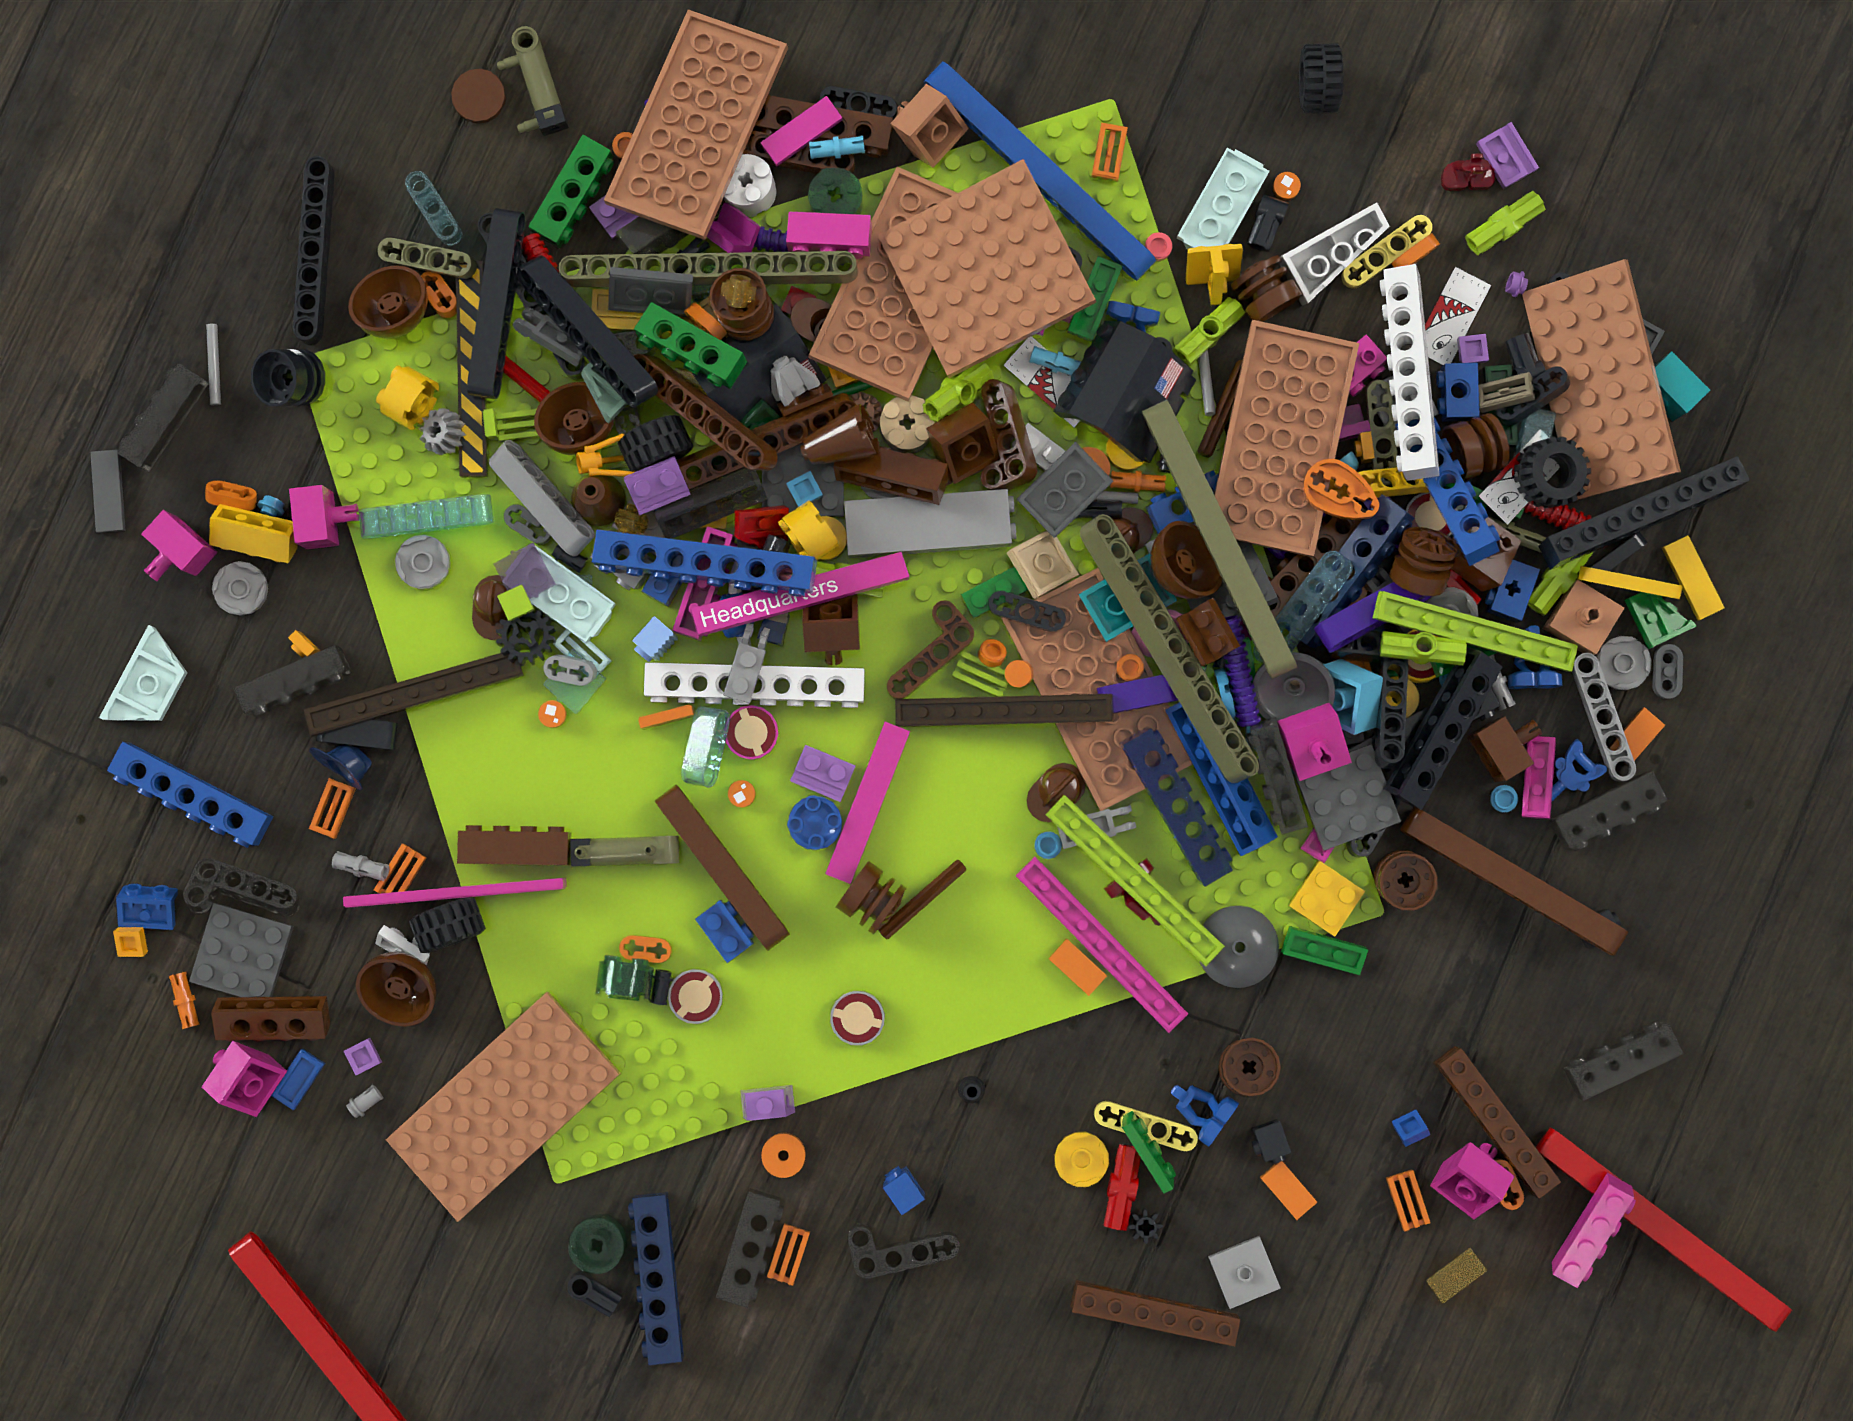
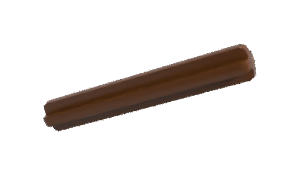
[1197,360,1243,458]
[878,860,967,939]

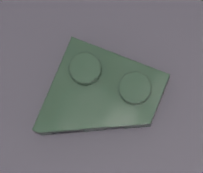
[581,362,627,423]

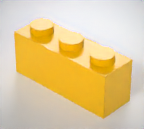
[209,504,297,563]

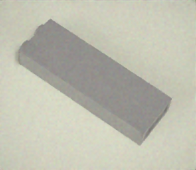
[844,489,1016,558]

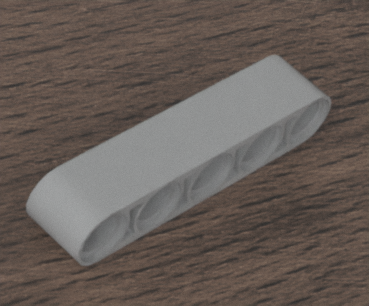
[489,440,595,556]
[1572,653,1636,782]

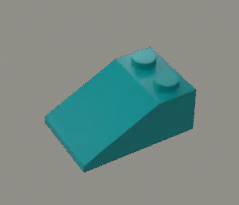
[1078,553,1177,642]

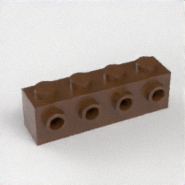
[833,446,949,505]
[457,825,572,865]

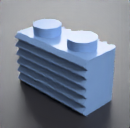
[632,616,678,662]

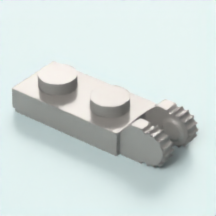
[723,623,770,704]
[1057,805,1137,849]

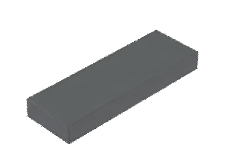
[90,450,126,533]

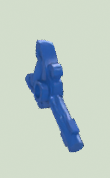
[1552,739,1607,801]

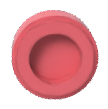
[1145,232,1172,261]

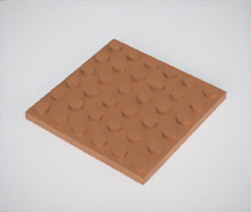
[878,159,1096,378]

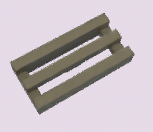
[1478,372,1535,413]

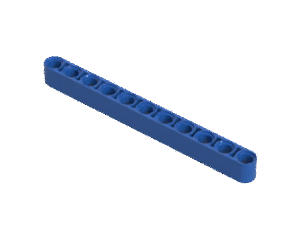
[923,61,1156,281]

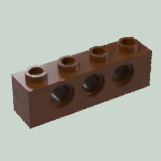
[211,996,330,1042]

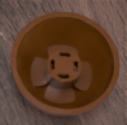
[348,266,428,339]
[534,382,614,456]
[1151,521,1222,599]
[356,952,436,1026]

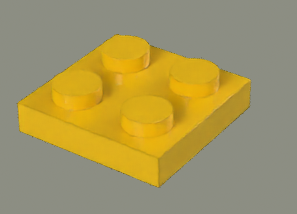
[1288,861,1365,937]

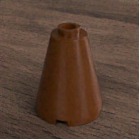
[800,404,880,465]
[571,474,626,527]

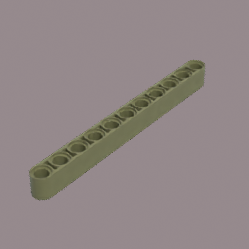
[559,251,858,287]
[1142,400,1297,679]
[1080,514,1259,783]

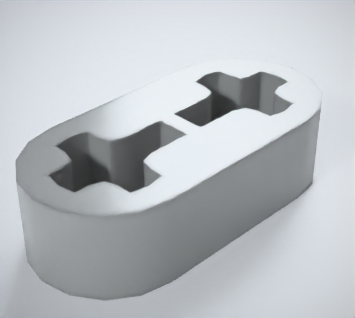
[543,655,597,686]

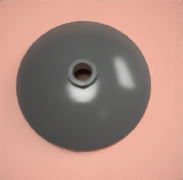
[1252,652,1335,726]
[1199,906,1279,988]

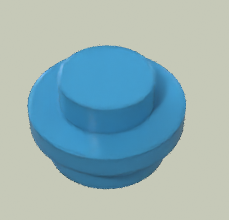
[257,495,284,517]
[1490,785,1518,812]
[1034,832,1062,859]

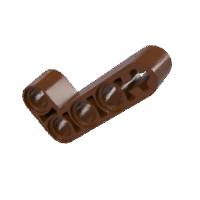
[980,379,1038,491]
[887,600,974,699]

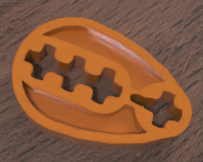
[1303,459,1379,520]

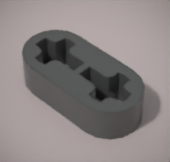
[504,505,551,545]

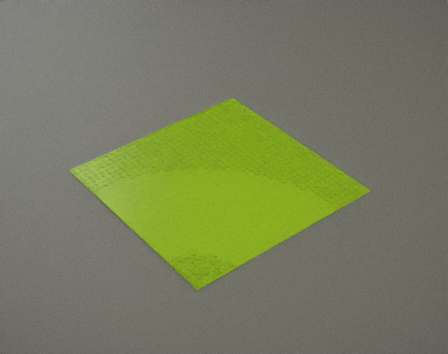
[310,99,1384,1183]

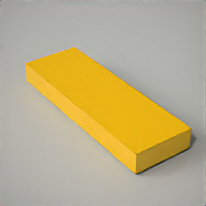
[1662,536,1724,620]

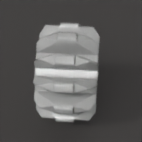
[418,408,466,455]

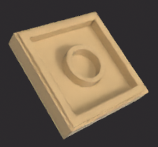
[1007,530,1079,599]

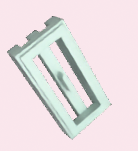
[553,629,612,679]

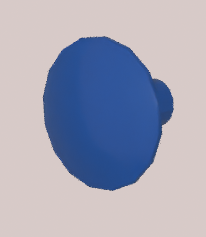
[787,795,842,850]

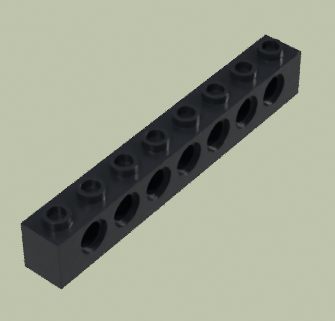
[1538,456,1750,570]

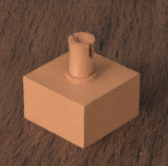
[890,84,969,168]
[1542,579,1624,655]

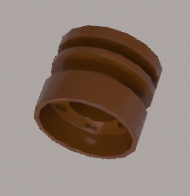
[1230,255,1303,322]
[709,268,774,341]
[1441,413,1510,481]
[1390,527,1459,596]
[1374,850,1437,910]
[836,861,907,934]
[1218,1038,1281,1096]

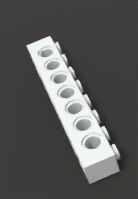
[1380,264,1440,481]
[644,663,865,708]

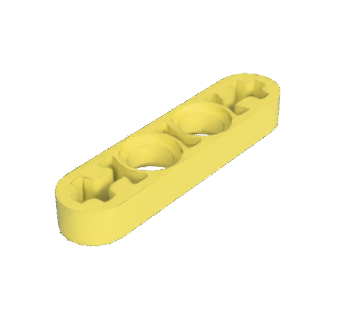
[1341,215,1432,289]
[1094,1101,1198,1151]

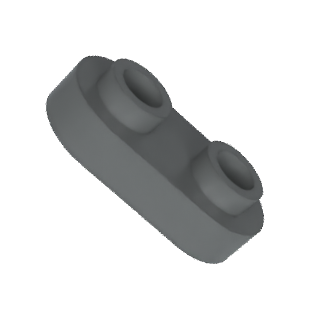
[1652,644,1683,699]

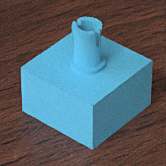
[1323,659,1383,735]

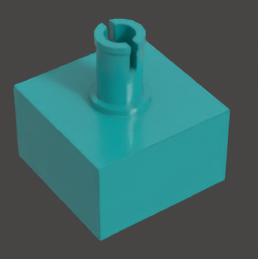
[1654,351,1710,422]

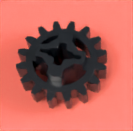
[496,609,556,666]

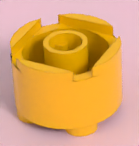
[376,365,439,430]
[778,500,839,560]

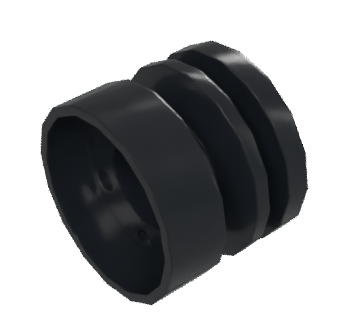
[251,349,325,406]

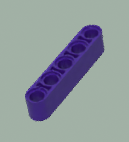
[1314,582,1433,653]

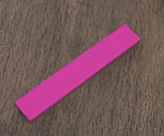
[825,722,910,884]

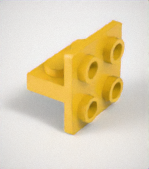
[1185,244,1243,305]

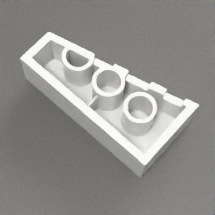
[1280,203,1390,306]

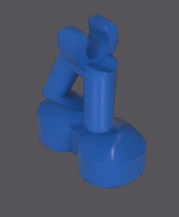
[1106,301,1160,333]
[1508,625,1562,689]
[1171,1085,1239,1147]

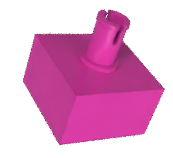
[289,485,360,549]
[141,510,218,581]
[1277,703,1352,781]
[202,1041,287,1117]
[1430,1142,1514,1219]

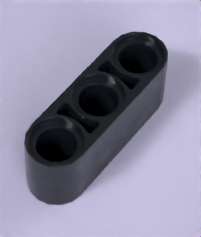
[316,720,398,750]

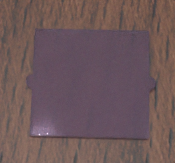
[494,543,556,599]

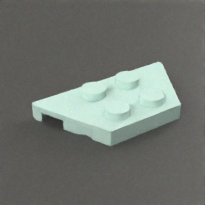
[99,625,187,721]

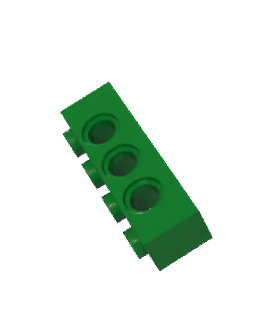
[528,135,614,249]
[634,302,747,389]

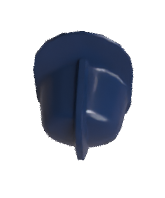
[309,745,372,790]

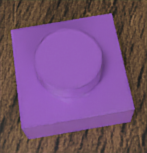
[1457,334,1489,363]
[344,1038,382,1075]

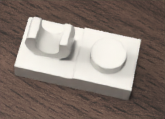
[1012,423,1065,471]
[375,925,430,965]

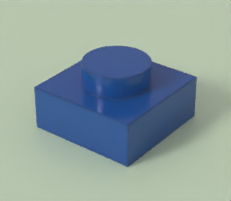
[1392,1110,1430,1147]

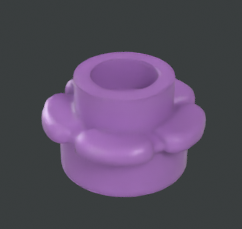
[1505,271,1528,297]

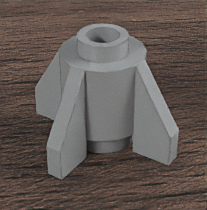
[770,356,821,406]

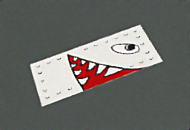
[1425,267,1491,365]
[1004,336,1080,427]
[1479,429,1560,525]

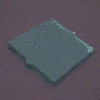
[543,649,607,714]

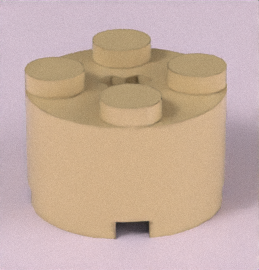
[880,395,934,453]

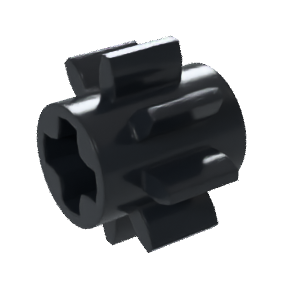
[1128,1208,1163,1244]

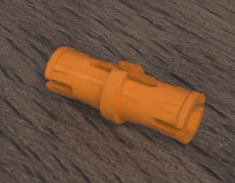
[1110,471,1166,493]
[169,972,200,1029]

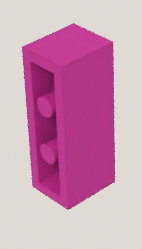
[786,211,872,259]

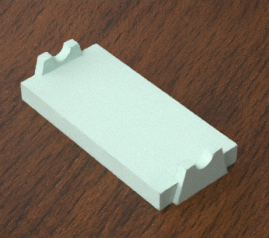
[1177,148,1269,250]
[502,543,616,644]

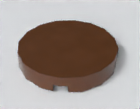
[451,69,506,124]

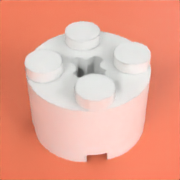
[723,154,776,217]

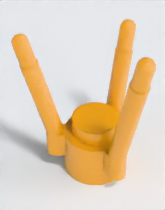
[576,434,634,477]

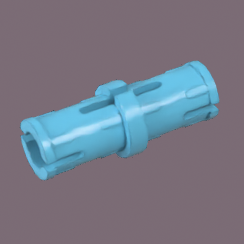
[809,136,865,159]
[1029,346,1081,376]

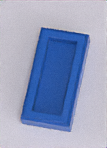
[271,1049,326,1110]

